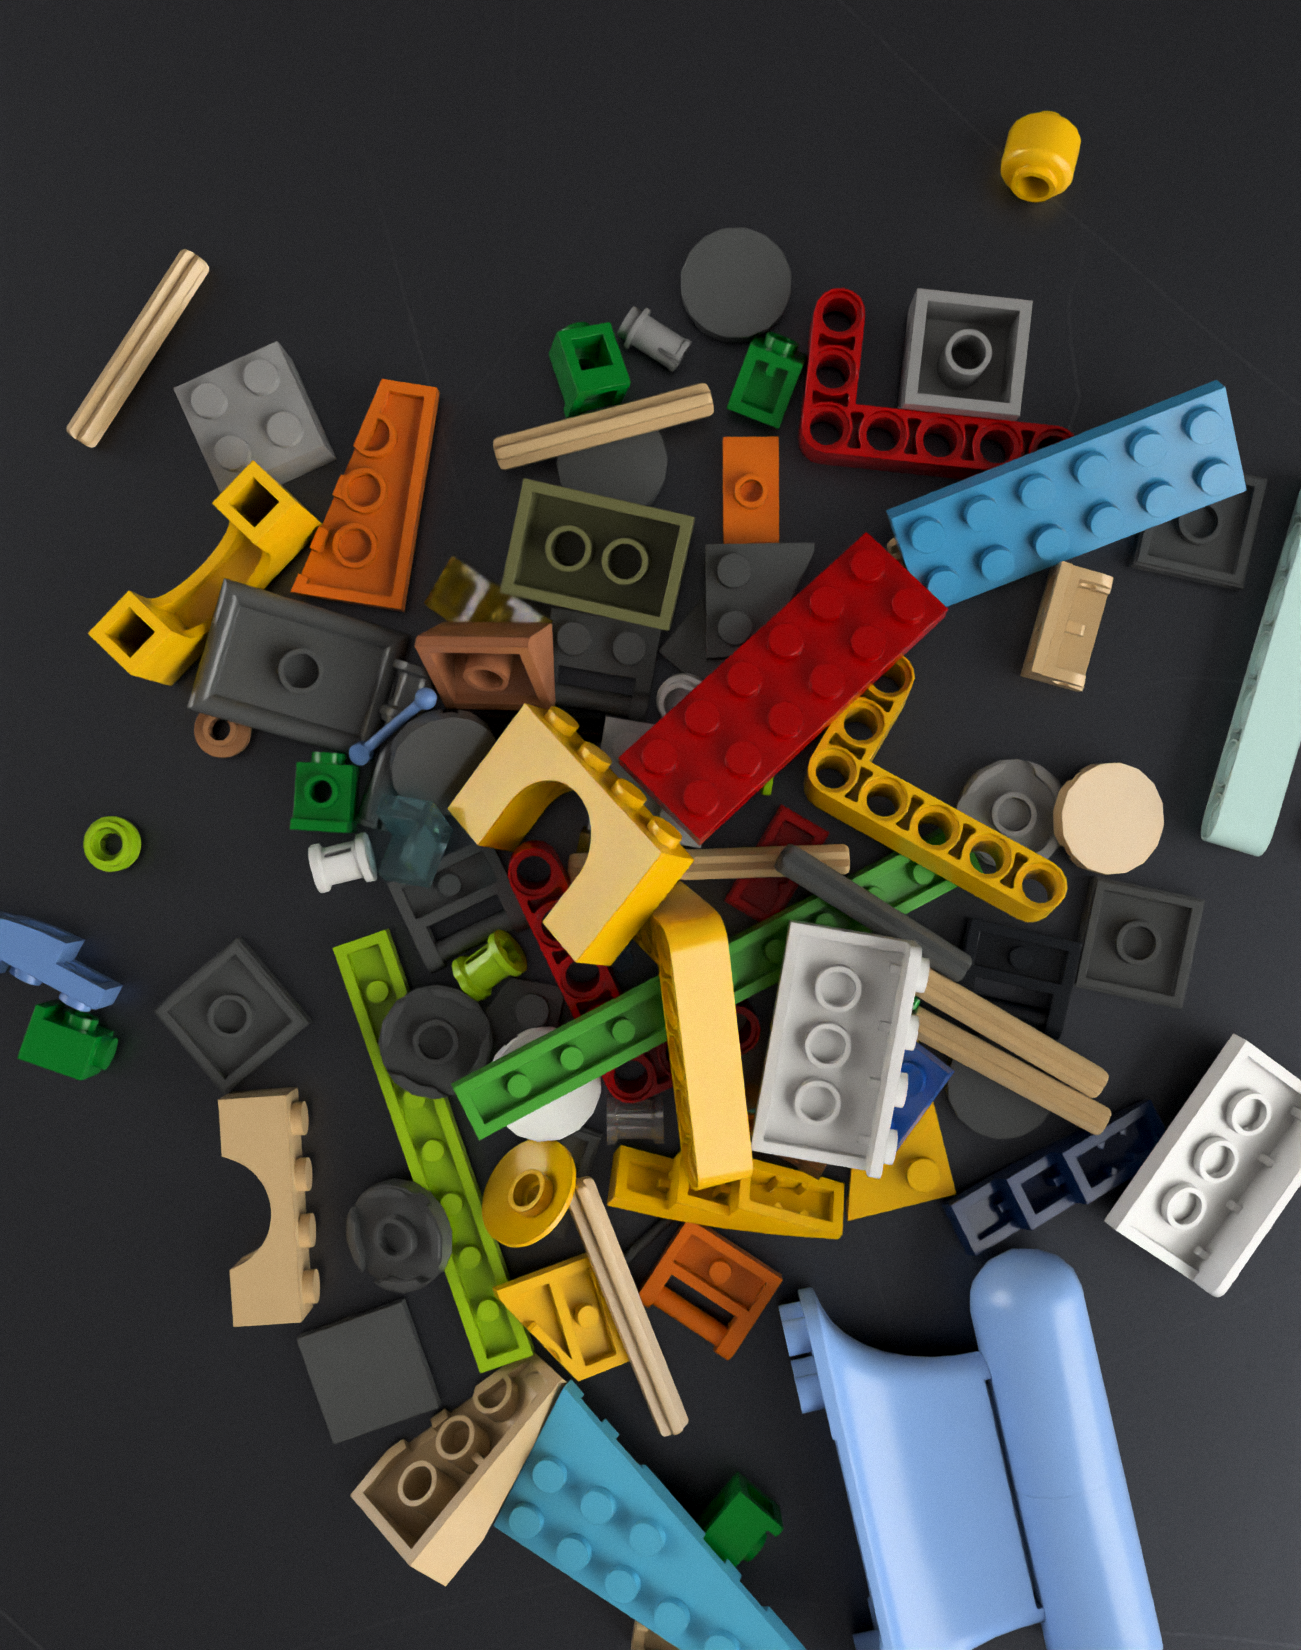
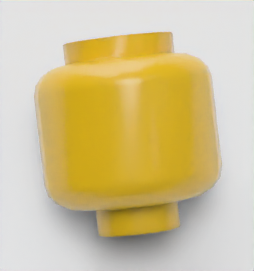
[1000,111,1081,203]

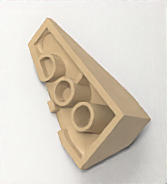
[350,1352,568,1587]

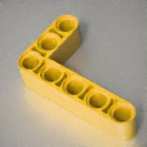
[803,656,1068,922]
[632,880,753,1191]

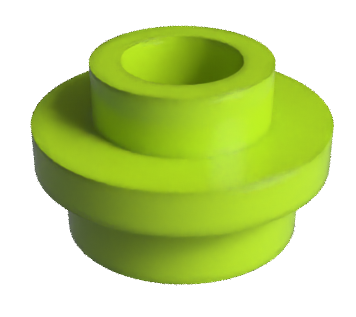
[83,816,141,872]

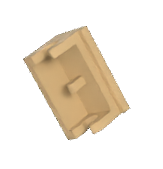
[1020,561,1114,692]

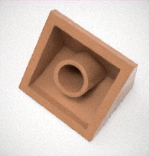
[414,622,556,710]

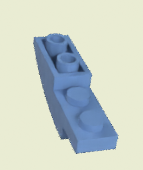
[0,911,123,1012]

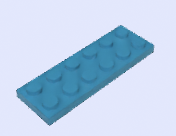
[886,380,1247,607]

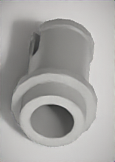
[617,306,692,373]

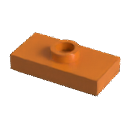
[722,436,779,544]

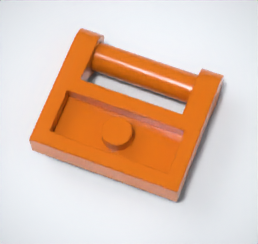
[637,1222,783,1361]

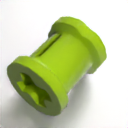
[452,929,527,1001]

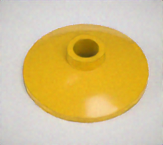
[482,1139,576,1248]

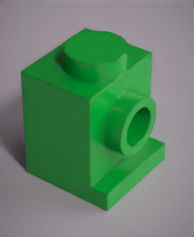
[549,322,631,418]
[290,752,361,833]
[17,999,118,1081]
[695,1471,784,1567]

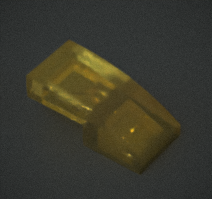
[423,556,553,623]

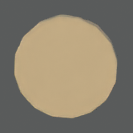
[1053,762,1164,875]

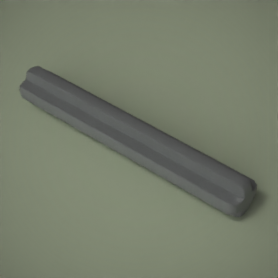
[774,844,972,982]

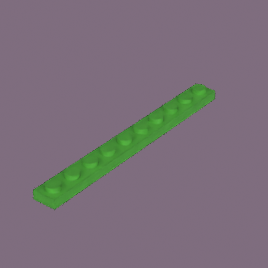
[451,828,983,1140]

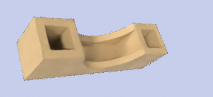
[218,1087,320,1327]

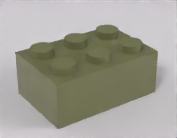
[500,478,696,631]

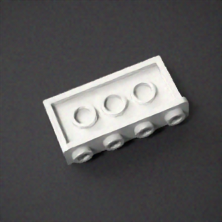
[750,919,930,1179]
[1104,1033,1301,1297]

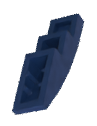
[941,1099,1166,1257]

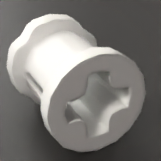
[308,832,377,893]

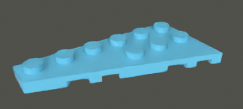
[493,1379,807,1650]

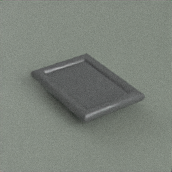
[187,578,411,762]

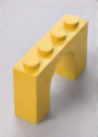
[87,460,322,686]
[447,703,694,966]

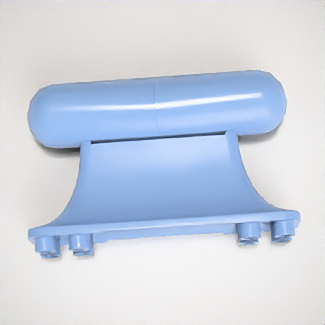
[778,1248,1163,1650]

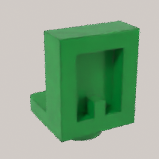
[726,332,807,429]

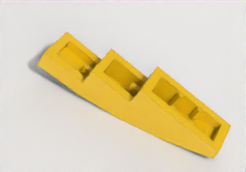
[607,1145,845,1239]

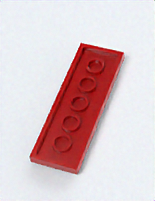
[618,532,948,846]

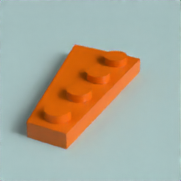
[290,379,440,612]

